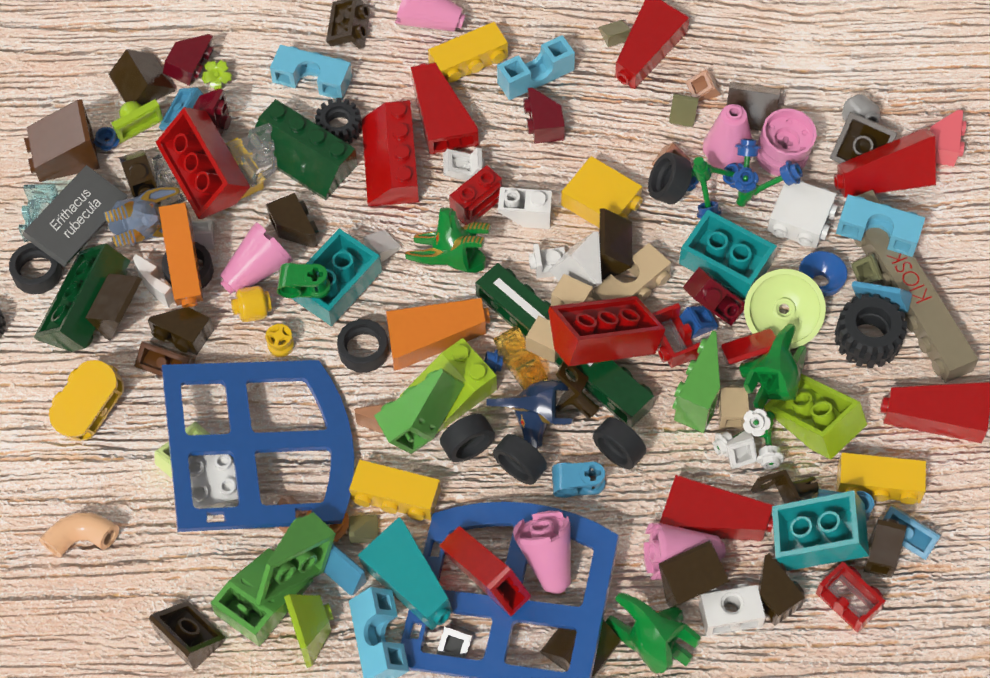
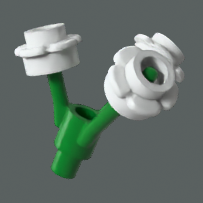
[712,408,784,470]

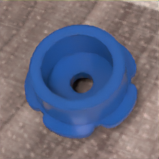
[94,127,120,151]
[484,349,503,374]

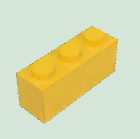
[428,22,508,83]
[836,453,926,505]
[349,459,441,521]

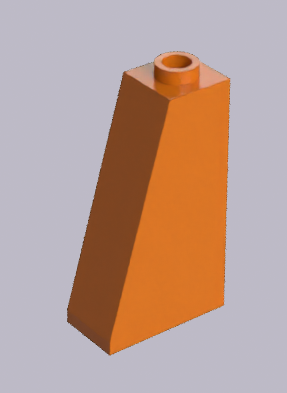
[159,203,204,308]
[386,298,490,371]

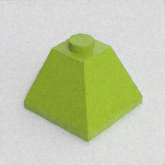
[284,594,334,668]

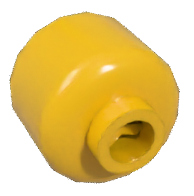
[231,286,272,323]

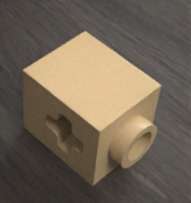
[718,385,749,429]

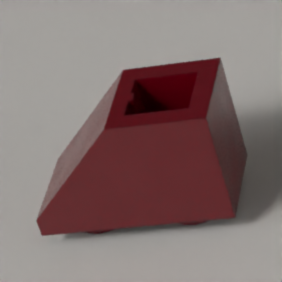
[163,34,214,86]
[523,87,565,144]
[192,88,231,135]
[683,267,745,326]

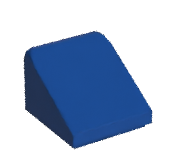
[679,306,719,339]

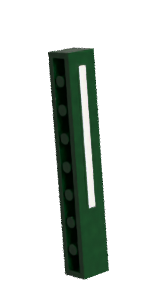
[475,263,654,428]

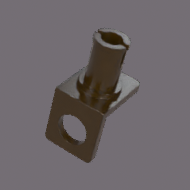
[555,360,600,419]
[751,470,819,504]

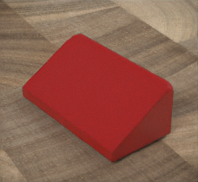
[721,329,776,365]

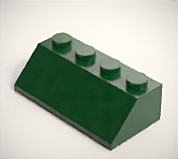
[246,99,358,200]
[34,243,130,352]

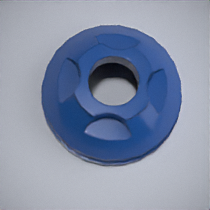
[799,251,847,297]

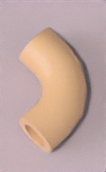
[39,513,119,557]

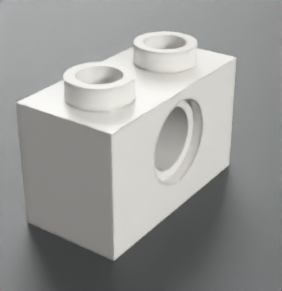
[698,584,765,637]

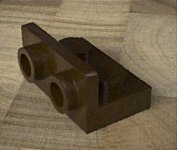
[326,0,370,49]

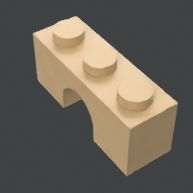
[592,243,671,302]
[526,274,595,363]

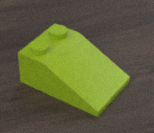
[400,338,497,434]
[764,374,867,460]

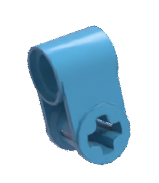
[552,462,605,498]

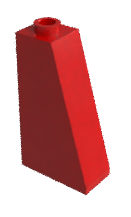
[615,0,689,89]
[411,63,479,155]
[834,128,936,198]
[880,382,990,443]
[660,475,773,541]
[439,526,532,616]

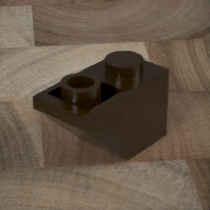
[119,150,163,204]
[266,193,319,248]
[148,307,214,355]
[863,519,907,578]
[759,553,805,626]

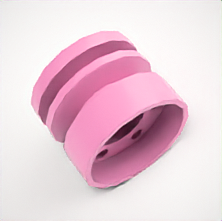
[756,109,817,176]

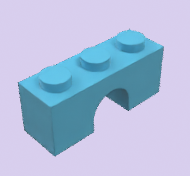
[497,35,575,101]
[270,45,352,101]
[836,195,925,257]
[349,587,409,678]

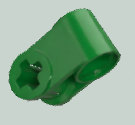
[277,263,331,298]

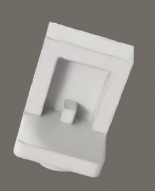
[443,147,485,181]

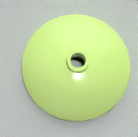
[744,269,826,349]

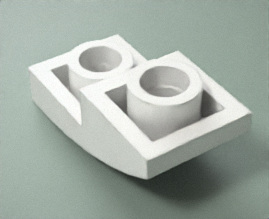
[133,254,175,308]

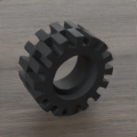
[315,98,362,145]

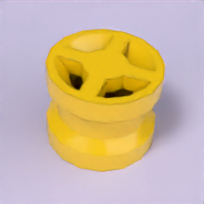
[265,324,294,357]

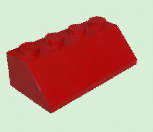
[362,100,419,207]
[155,107,250,219]
[548,296,666,366]

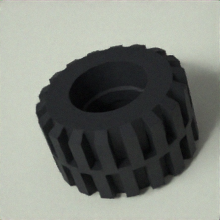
[835,294,907,368]

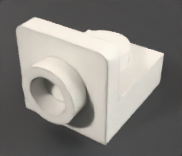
[529,243,565,279]

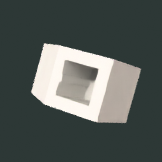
[498,187,552,229]

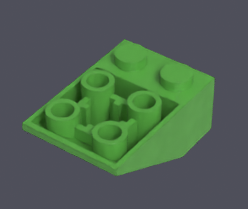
[672,330,720,433]
[374,368,464,454]
[210,548,314,647]

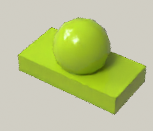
[111,99,163,143]

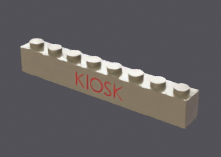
[841,190,979,383]

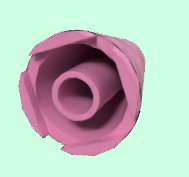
[395,0,466,32]
[703,104,752,169]
[220,222,293,294]
[513,511,571,594]
[643,523,726,580]

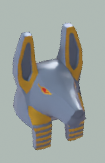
[104,187,180,248]

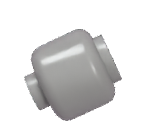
[842,94,880,123]

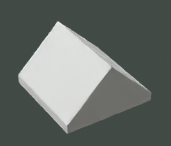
[549,232,602,289]

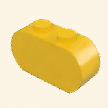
[49,360,124,441]

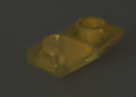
[493,326,548,390]

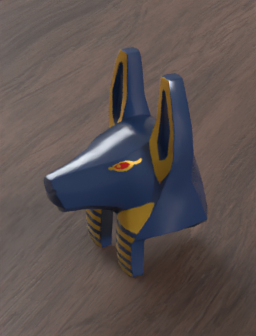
[486,380,574,449]

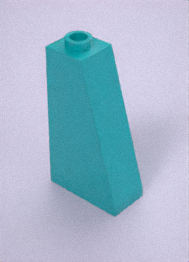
[358,517,453,630]

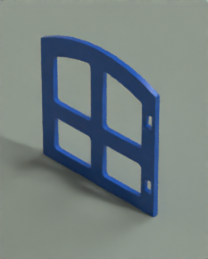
[161,360,354,532]
[401,502,619,678]

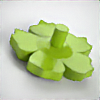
[202,60,232,90]

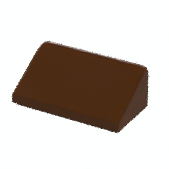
[134,341,196,377]

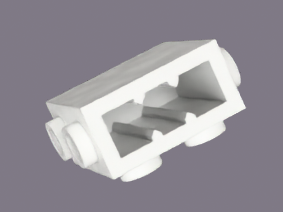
[767,180,838,248]
[188,454,239,520]

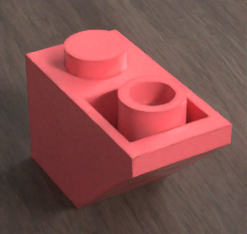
[929,110,967,166]

